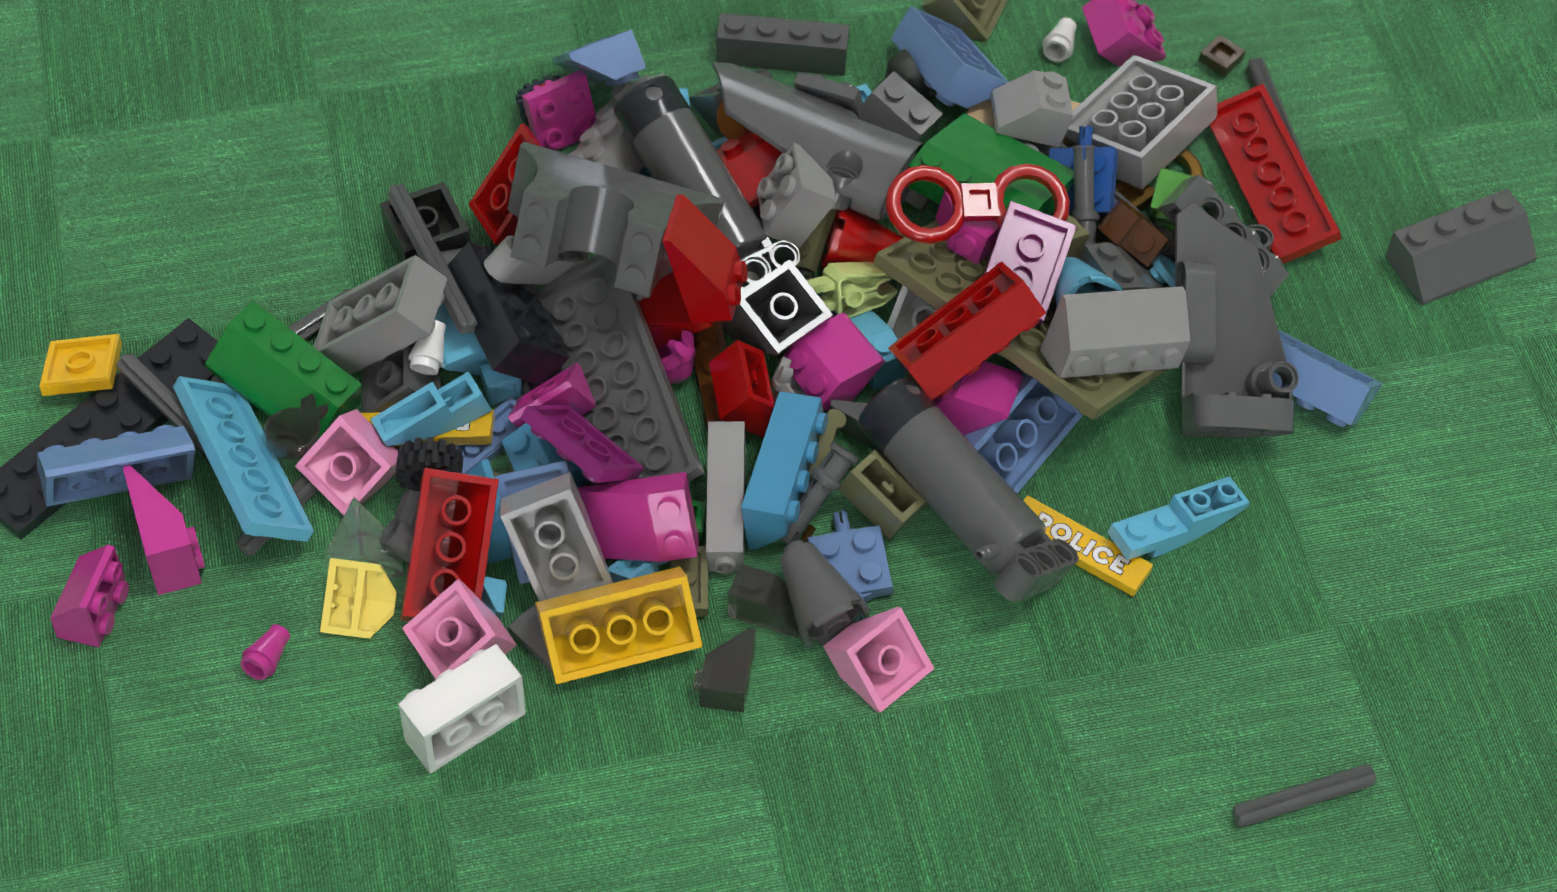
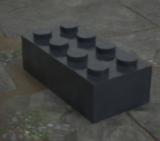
[448,241,570,385]

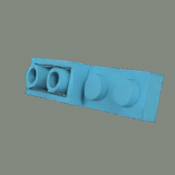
[1107,476,1250,560]

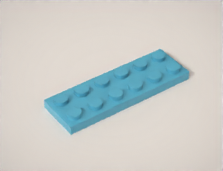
[173,376,314,542]

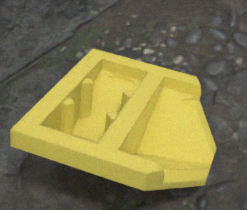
[320,558,397,639]

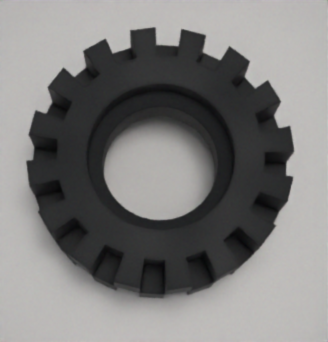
[395,437,464,491]

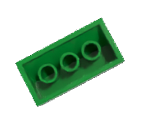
[205,301,362,448]

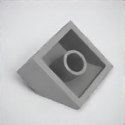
[990,70,1073,148]

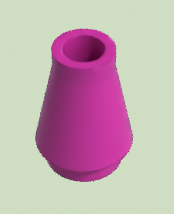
[240,624,290,680]

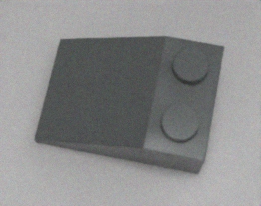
[1079,242,1170,291]

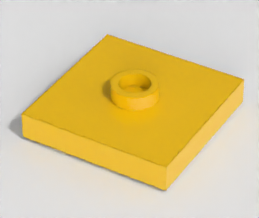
[39,334,122,396]

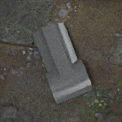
[380,489,419,563]

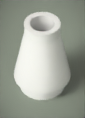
[1042,18,1077,62]
[408,320,446,375]

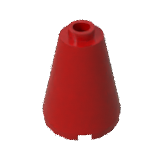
[820,206,903,269]

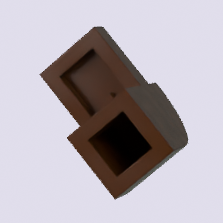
[1098,199,1171,267]

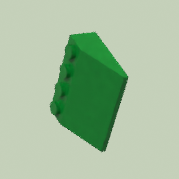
[908,113,1074,215]

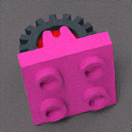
[516,70,597,151]

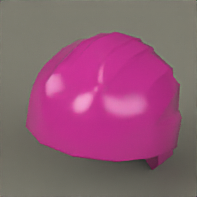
[657,330,696,384]

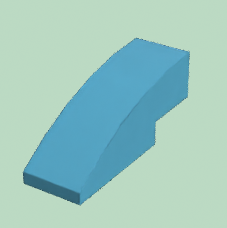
[371,371,492,446]

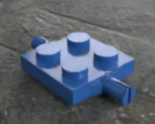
[1049,125,1118,216]

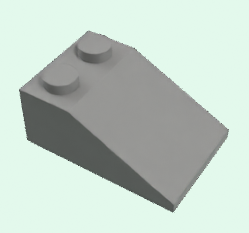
[500,472,613,601]

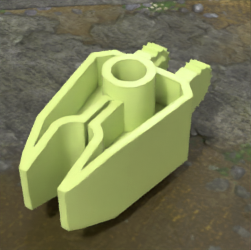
[807,262,897,318]

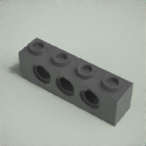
[1158,174,1290,296]

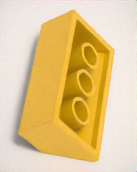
[535,566,703,684]

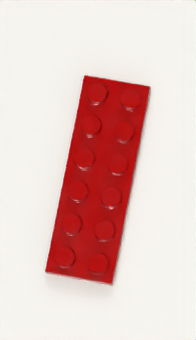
[1209,84,1342,264]

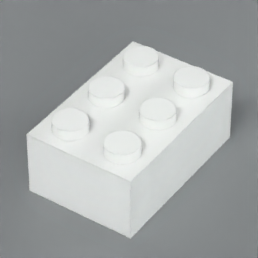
[398,644,526,774]

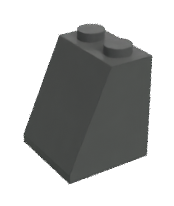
[722,260,833,355]

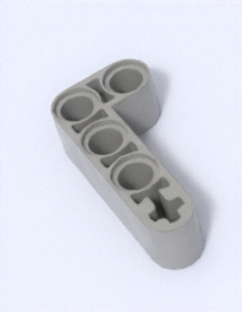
[484,236,590,285]

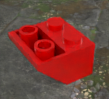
[709,340,775,438]

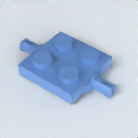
[808,510,893,622]

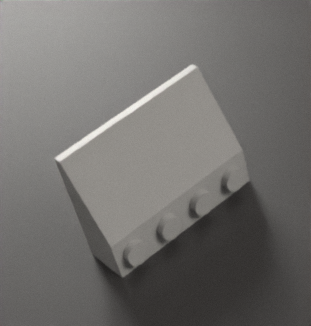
[1065,55,1217,189]

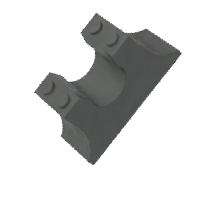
[507,142,725,297]

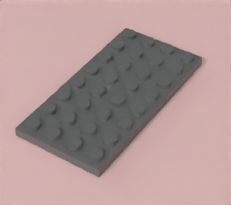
[521,255,705,487]

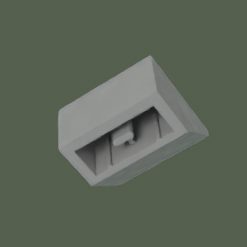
[757,143,836,249]

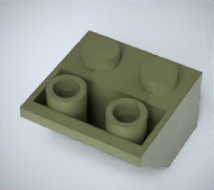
[838,449,928,540]

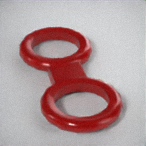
[885,163,1070,244]

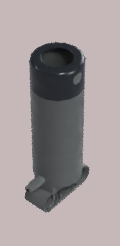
[614,76,800,293]
[857,378,1079,602]

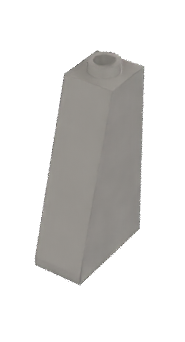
[706,422,746,574]

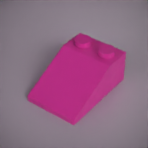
[122,465,205,595]
[577,472,699,562]

